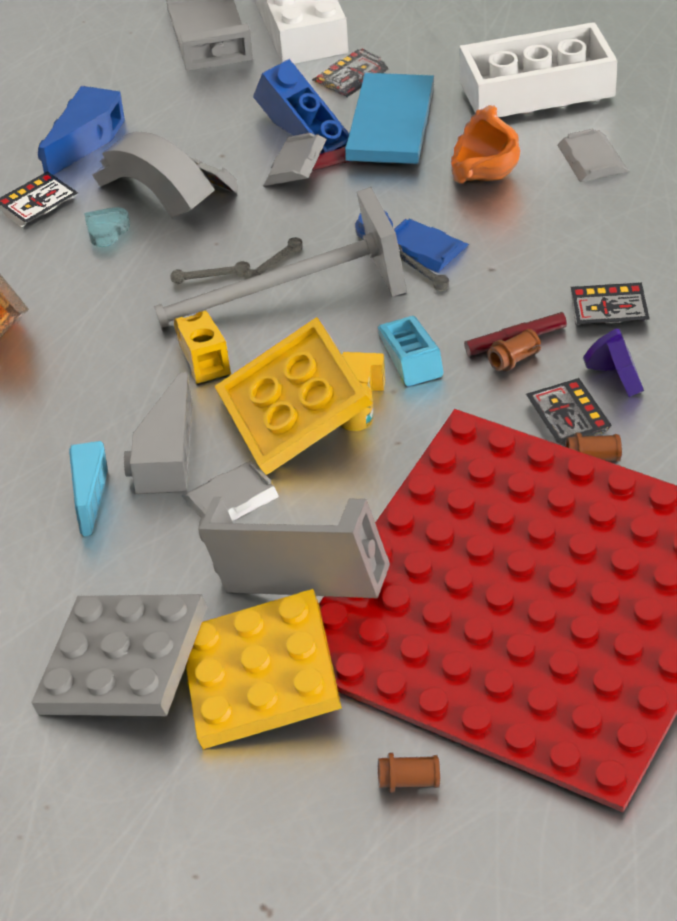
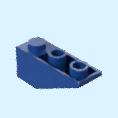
[253,59,349,154]
[38,86,125,175]

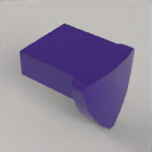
[583,329,644,397]

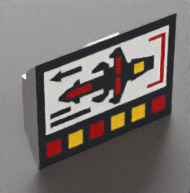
[0,171,78,227]

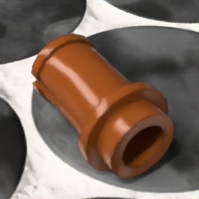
[487,329,541,372]
[565,432,622,462]
[378,752,440,793]

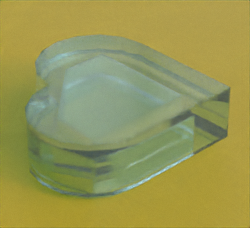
[84,207,130,247]

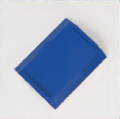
[394,218,469,273]

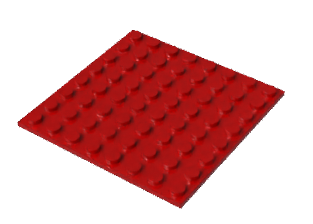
[319,409,677,813]

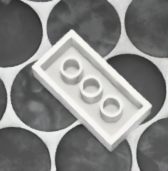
[254,0,348,64]
[459,22,617,117]

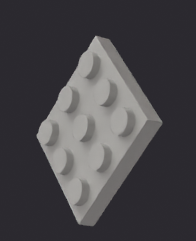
[31,594,208,716]

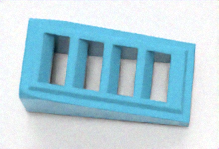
[377,316,444,387]
[69,441,108,536]

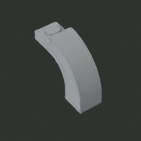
[92,132,215,218]

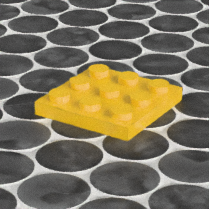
[214,317,373,475]
[186,589,342,749]

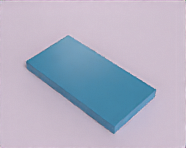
[345,73,434,164]

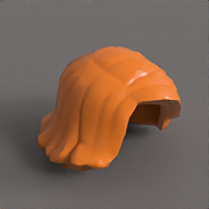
[451,105,520,184]

